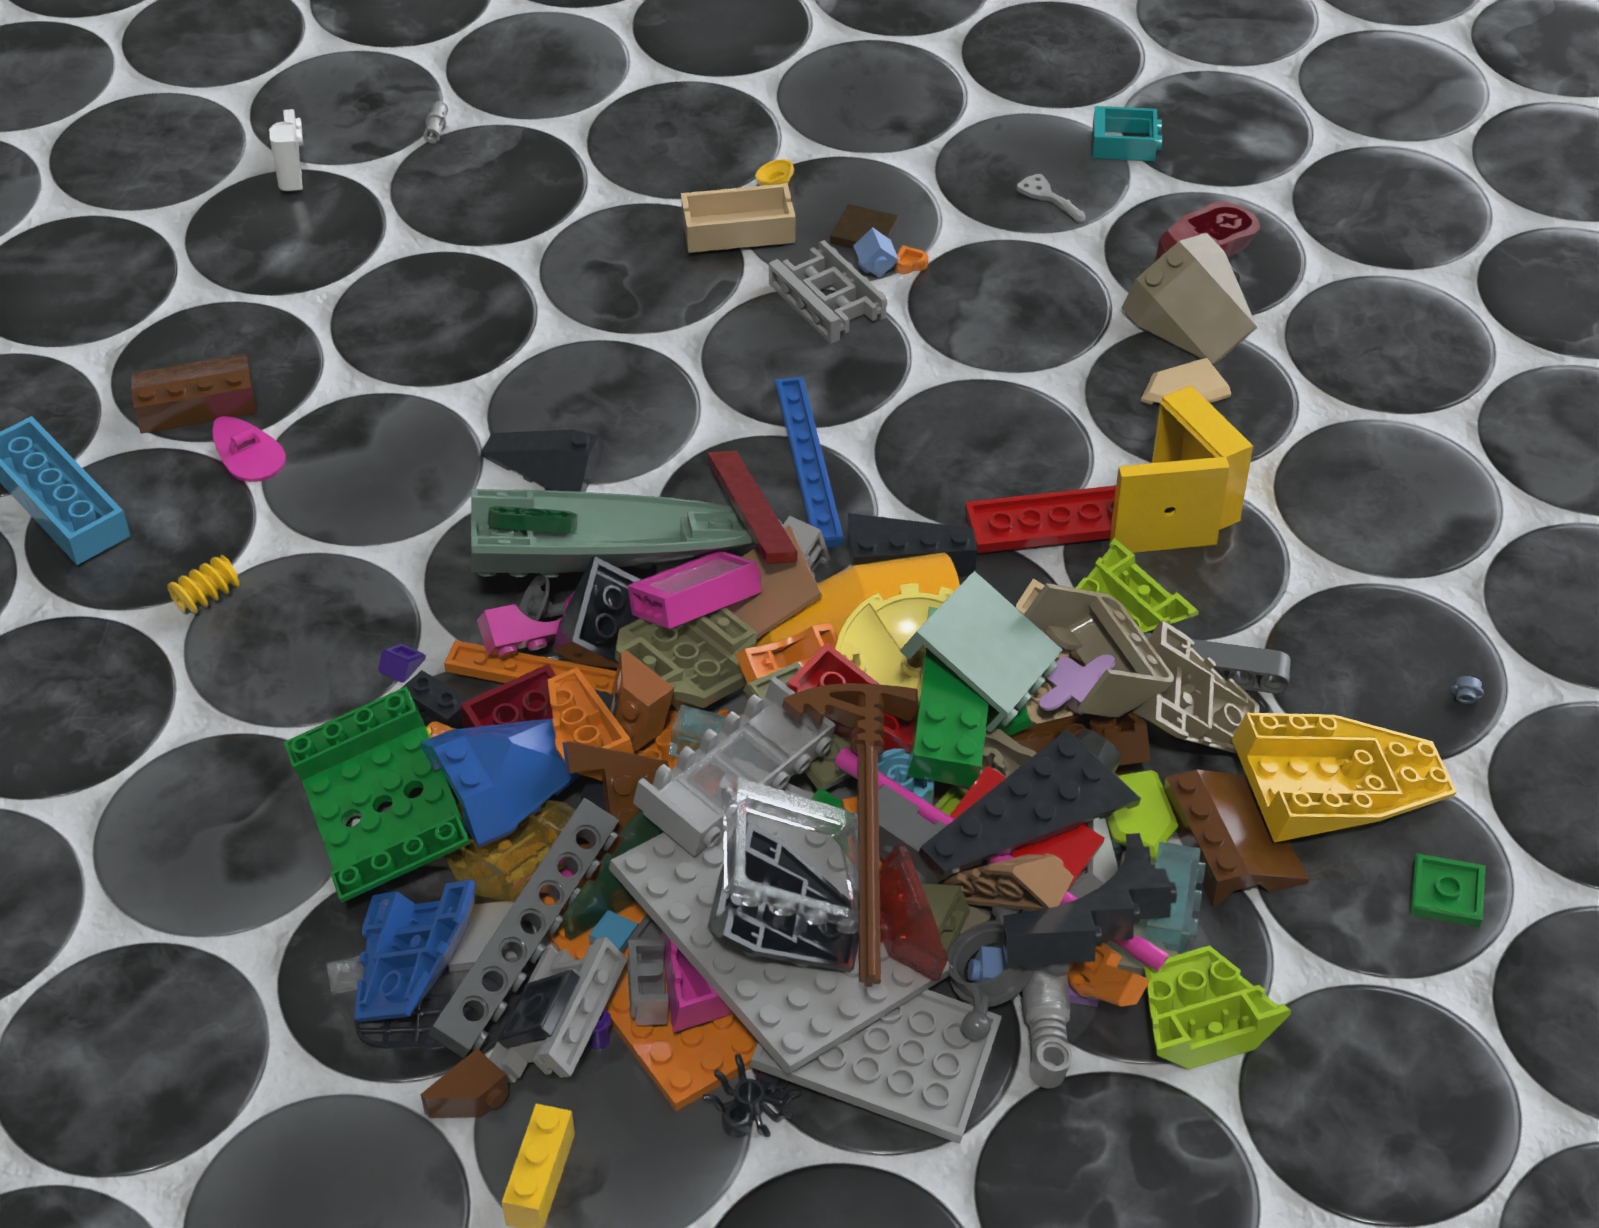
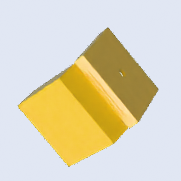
[1109,385,1253,553]

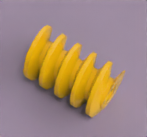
[167,555,240,614]

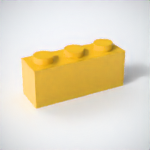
[502,1104,575,1228]

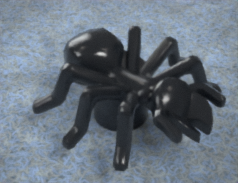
[702,1054,801,1137]

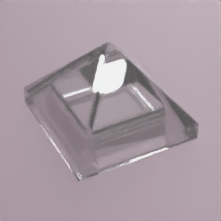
[326,956,364,995]

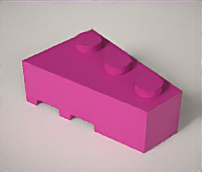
[660,931,733,1033]

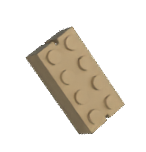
[681,183,796,253]

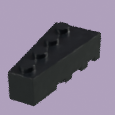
[847,513,977,577]

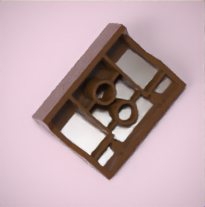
[131,353,257,434]
[1164,770,1309,907]

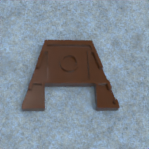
[563,742,669,872]

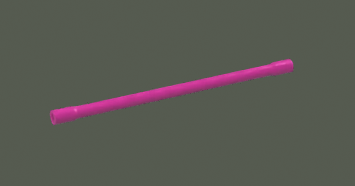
[834,747,1169,972]

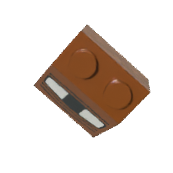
[610,650,674,751]

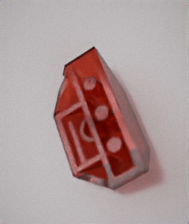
[879,843,948,981]

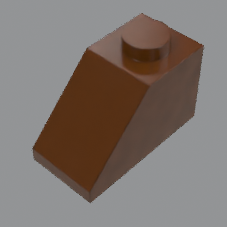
[421,1048,509,1118]

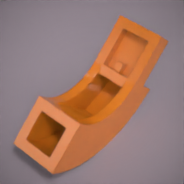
[736,623,838,683]

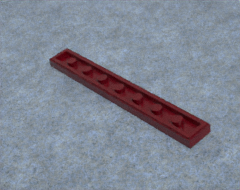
[708,451,798,564]

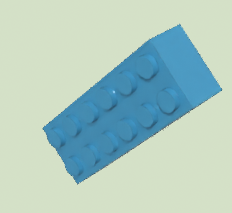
[0,416,130,565]

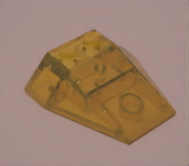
[443,800,578,902]

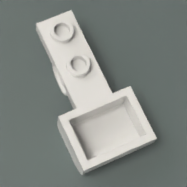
[269,109,303,191]

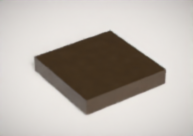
[830,204,899,249]

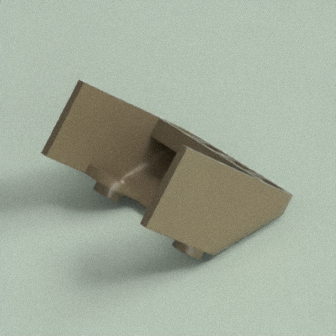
[1024,583,1174,718]

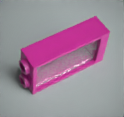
[628,551,762,629]

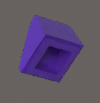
[378,643,426,682]

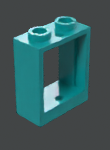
[1092,106,1162,161]

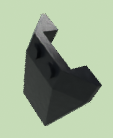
[708,822,859,972]

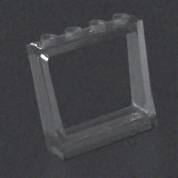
[721,777,859,934]

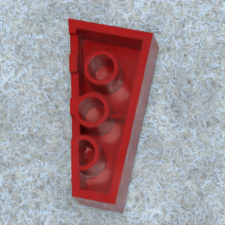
[786,642,914,754]

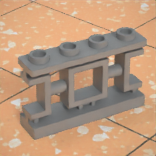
[769,240,888,344]
[489,937,628,1083]

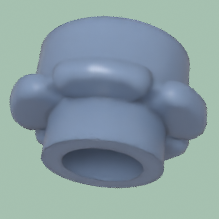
[1451,676,1484,704]

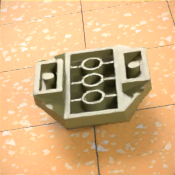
[615,607,757,713]

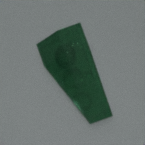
[562,809,664,940]

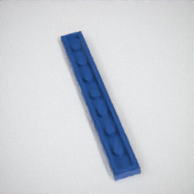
[775,377,844,547]

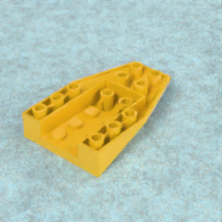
[1232,713,1457,843]

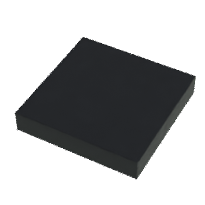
[497,970,580,1049]

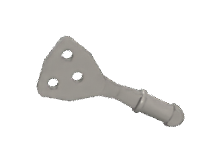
[1017,174,1086,223]

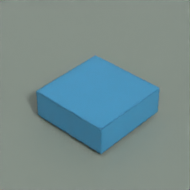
[589,910,638,953]

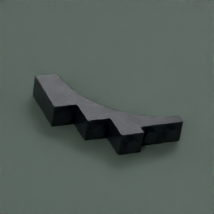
[1003,833,1177,966]

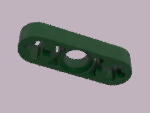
[487,506,577,533]

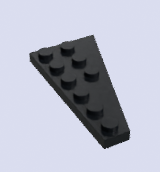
[918,729,1141,878]

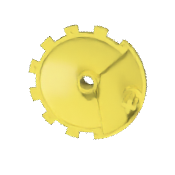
[836,583,954,691]

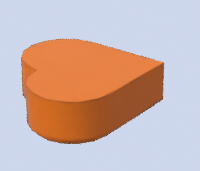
[894,245,929,274]

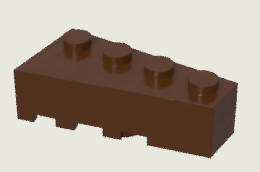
[1009,711,1151,766]

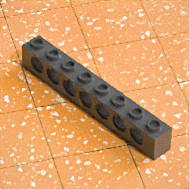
[427,798,619,1058]

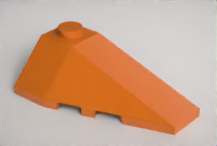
[548,667,634,780]

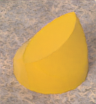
[755,159,794,186]

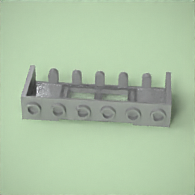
[633,677,836,857]

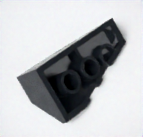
[481,430,601,492]

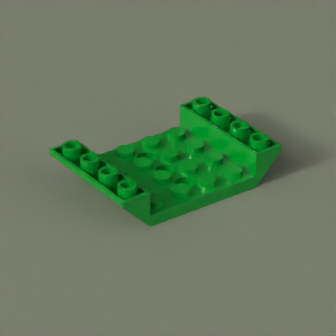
[284,686,470,903]

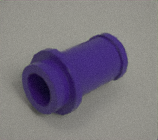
[587,1009,611,1050]

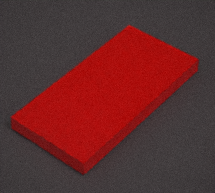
[949,766,1105,892]

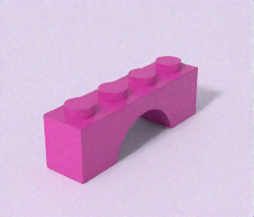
[477,591,575,657]

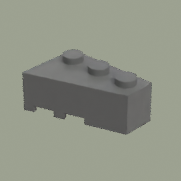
[847,784,950,889]

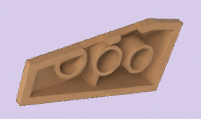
[938,853,1074,911]

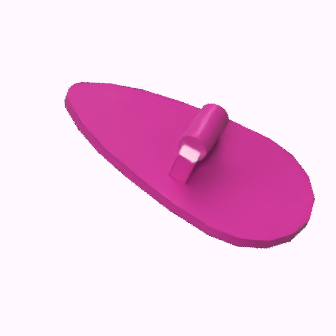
[213,416,286,482]

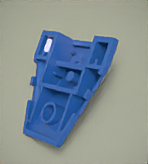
[420,718,581,848]
[354,879,476,1022]

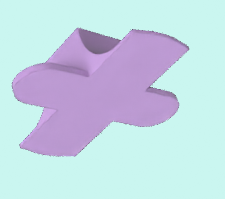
[1039,654,1116,716]

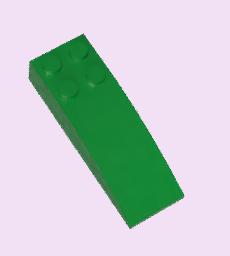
[907,607,988,787]

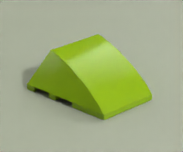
[1076,538,1198,633]
[1144,946,1291,1069]

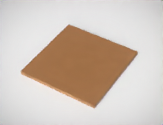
[726,525,822,640]

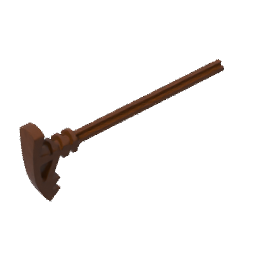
[782,683,918,987]

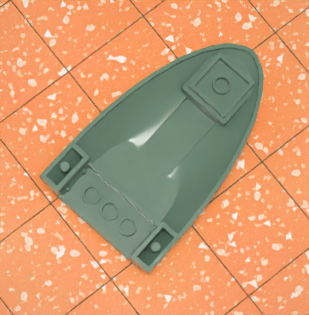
[471,489,782,577]

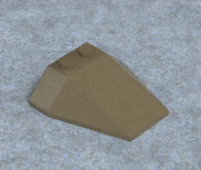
[1121,233,1257,366]

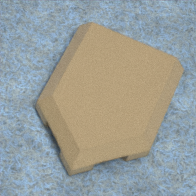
[1141,358,1231,405]

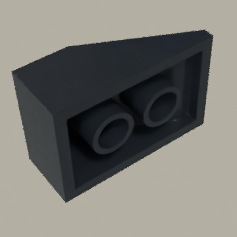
[552,556,641,671]

